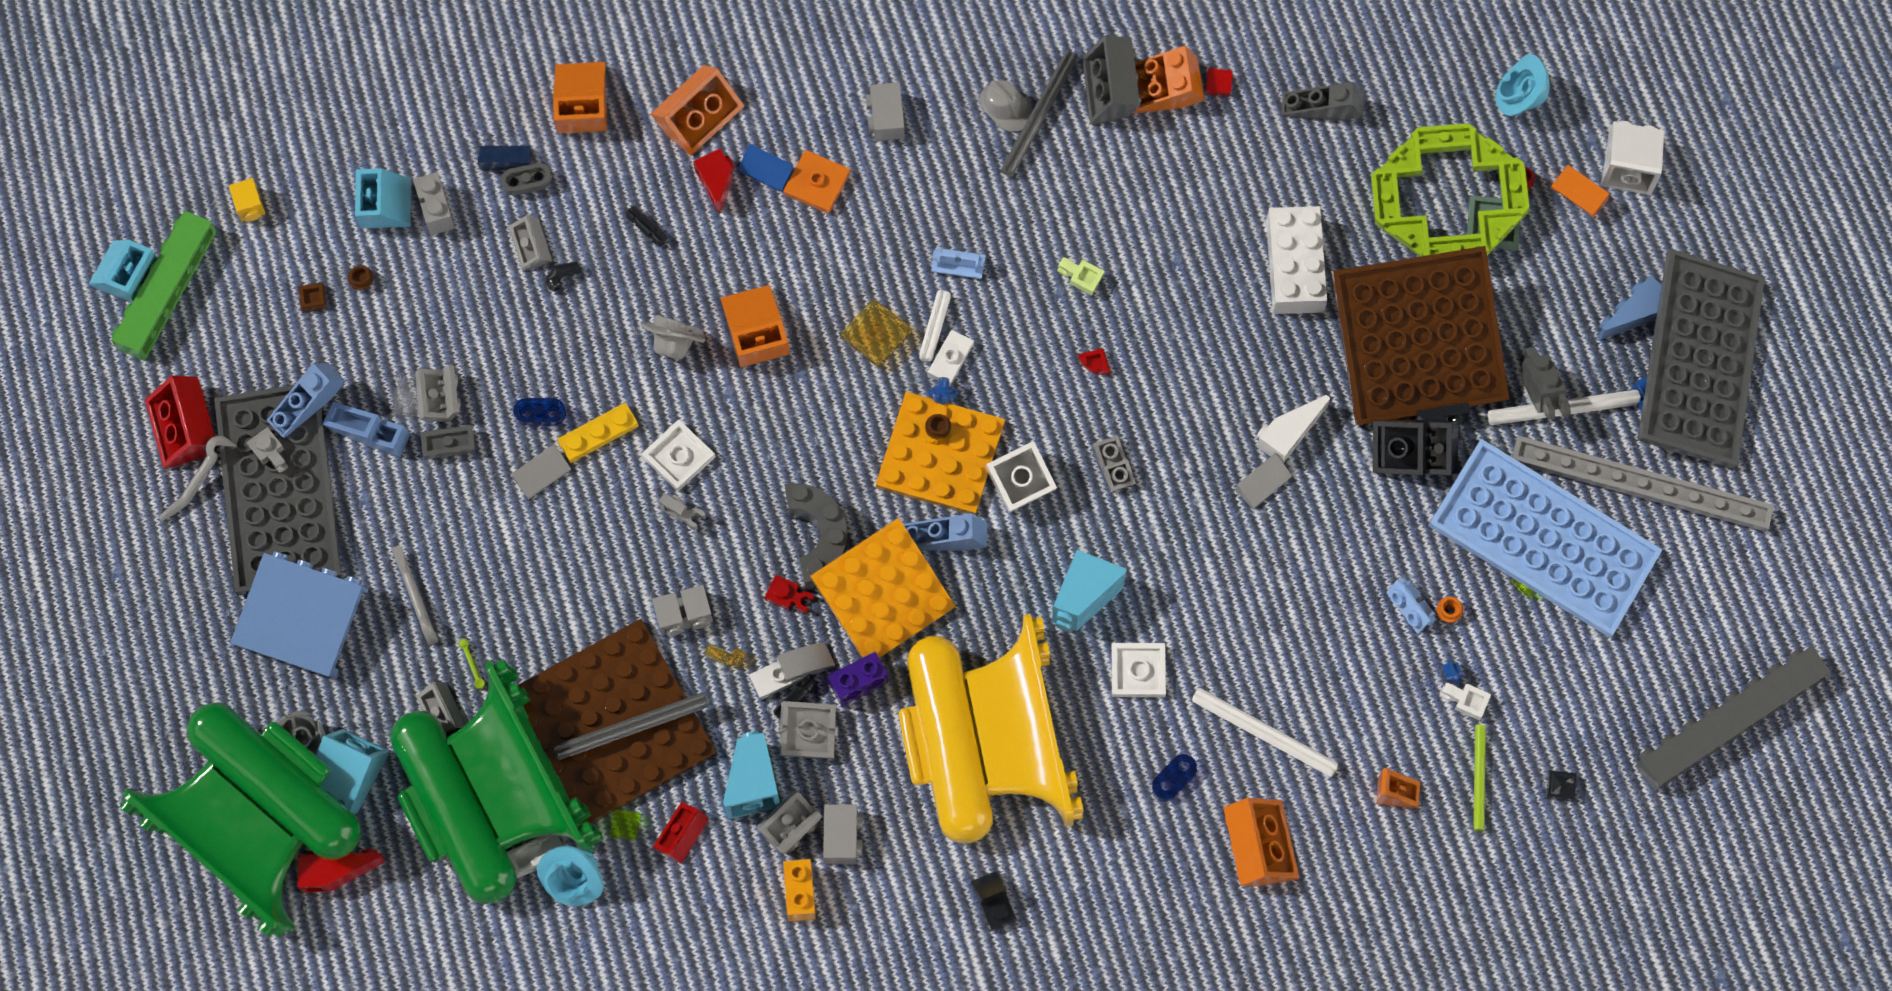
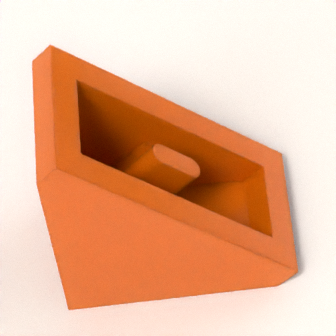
[1376,768,1420,808]

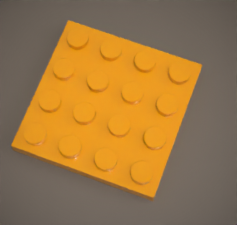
[875,391,1005,515]
[810,518,956,658]

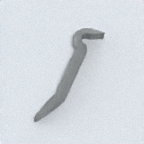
[159,436,237,521]
[391,545,439,646]

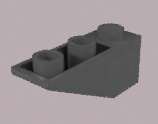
[1282,82,1364,121]

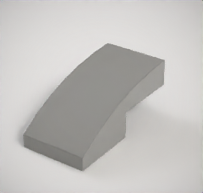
[776,642,835,683]

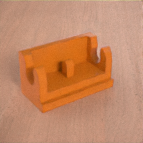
[1551,165,1610,218]

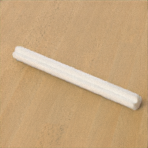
[1487,390,1641,425]
[1192,688,1338,777]

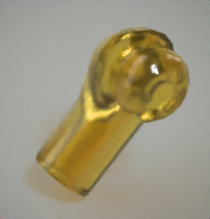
[705,644,746,667]

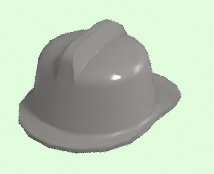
[979,80,1032,132]

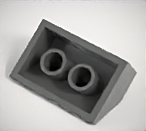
[1082,35,1141,125]

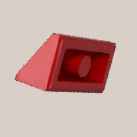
[653,802,709,863]

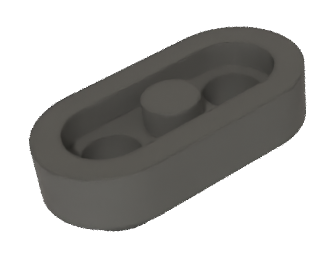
[501,163,552,196]

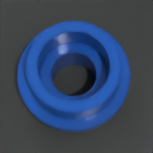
[1442,659,1463,685]

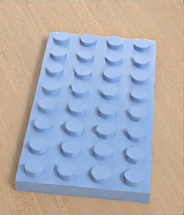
[1428,439,1662,638]

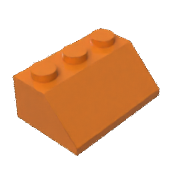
[651,65,744,156]
[1223,798,1299,887]

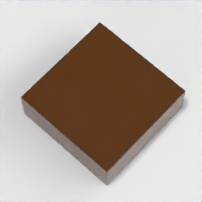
[298,282,328,313]

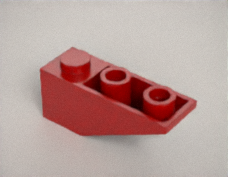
[297,849,385,893]

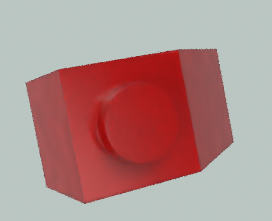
[693,148,735,212]

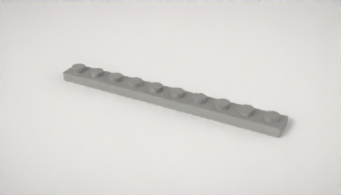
[1512,436,1774,532]

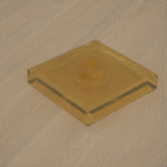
[840,298,912,369]

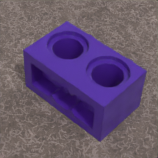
[828,652,888,707]

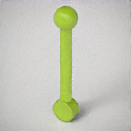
[458,639,485,690]

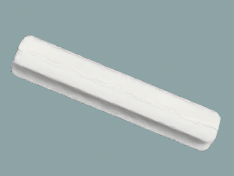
[919,290,951,362]

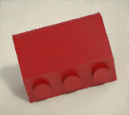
[145,375,217,469]

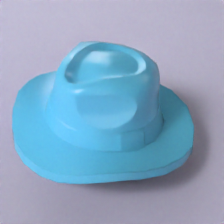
[1496,54,1550,117]
[537,846,604,906]

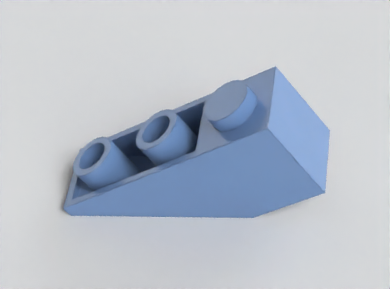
[1597,276,1662,340]
[267,363,346,438]
[903,513,987,551]

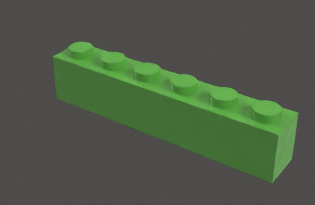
[111,210,217,361]

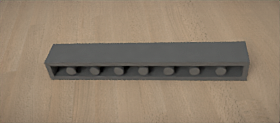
[1635,646,1831,792]

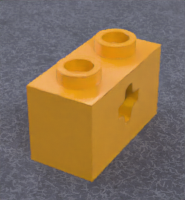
[783,859,816,922]

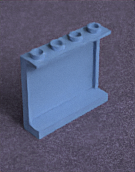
[230,551,368,679]

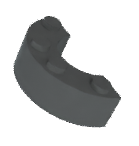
[784,483,848,592]

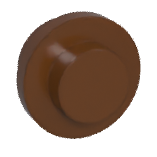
[348,265,374,291]
[925,414,951,440]

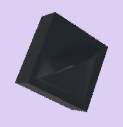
[1547,770,1577,802]

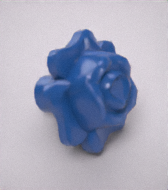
[927,377,958,405]

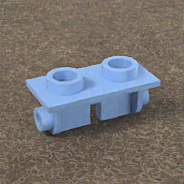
[931,248,986,279]
[1386,578,1437,634]

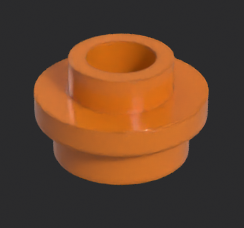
[1436,597,1463,623]

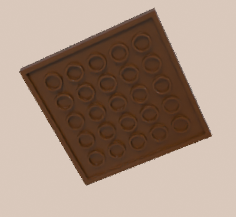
[1331,246,1509,425]
[518,619,717,824]

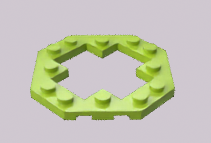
[1371,123,1530,257]

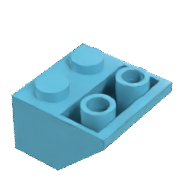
[355,168,412,229]
[89,240,157,303]

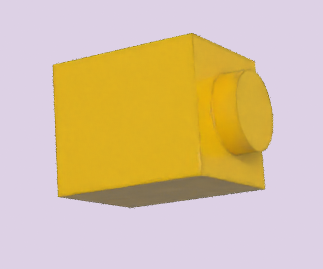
[228,178,266,222]

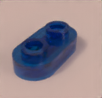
[513,398,566,426]
[1152,754,1197,802]

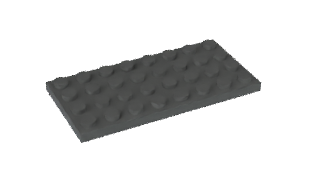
[1638,249,1765,469]
[214,385,342,596]

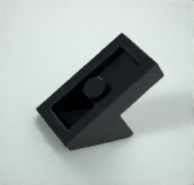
[1414,402,1470,425]
[971,871,1017,932]

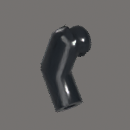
[545,261,580,292]

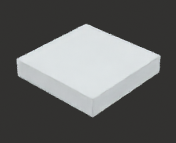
[641,420,715,492]
[1111,643,1166,697]

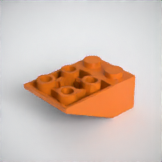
[1133,45,1204,113]
[553,62,607,134]
[720,285,790,368]

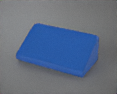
[738,144,794,193]

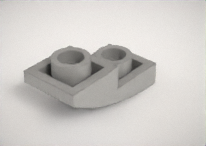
[1092,436,1136,492]

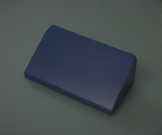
[478,146,531,170]

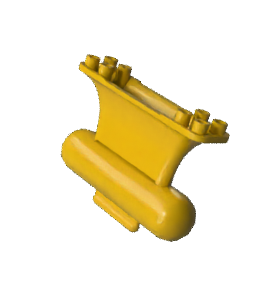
[898,613,1084,843]

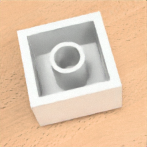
[985,441,1057,513]

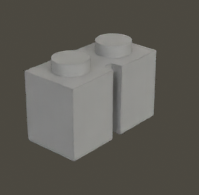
[865,82,905,141]
[413,172,455,236]
[652,585,713,636]
[823,804,863,864]

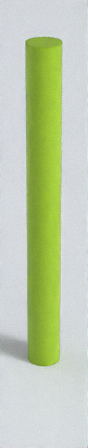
[1473,724,1486,832]

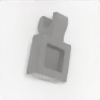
[246,427,288,473]
[659,493,706,530]

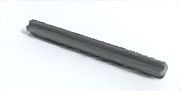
[1001,50,1078,177]
[554,693,709,760]

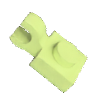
[1057,257,1105,296]

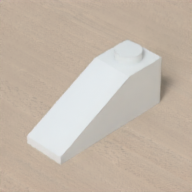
[1257,395,1330,463]

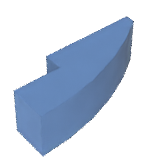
[322,402,411,457]

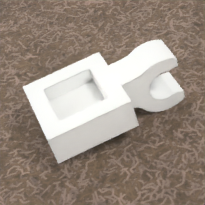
[1439,683,1491,720]

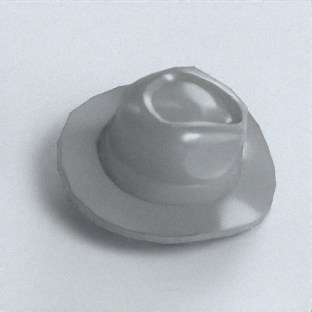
[641,315,706,359]

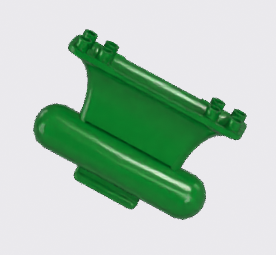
[390,659,603,904]
[120,702,360,938]

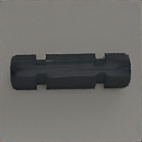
[626,206,668,247]
[773,676,817,721]

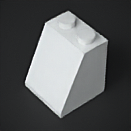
[1601,121,1664,195]

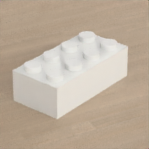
[1266,206,1327,314]

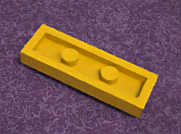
[557,402,639,464]

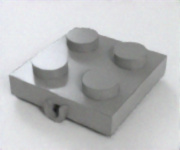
[778,701,838,759]

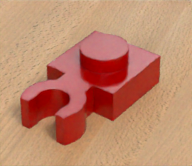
[764,574,814,614]

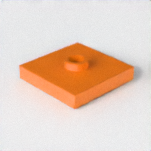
[783,150,851,214]

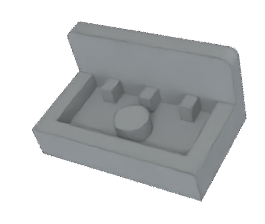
[415,365,460,422]
[756,790,823,854]

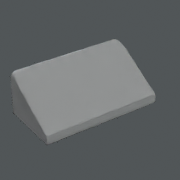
[509,215,552,271]
[512,445,571,500]
[1236,453,1292,509]
[416,682,466,737]

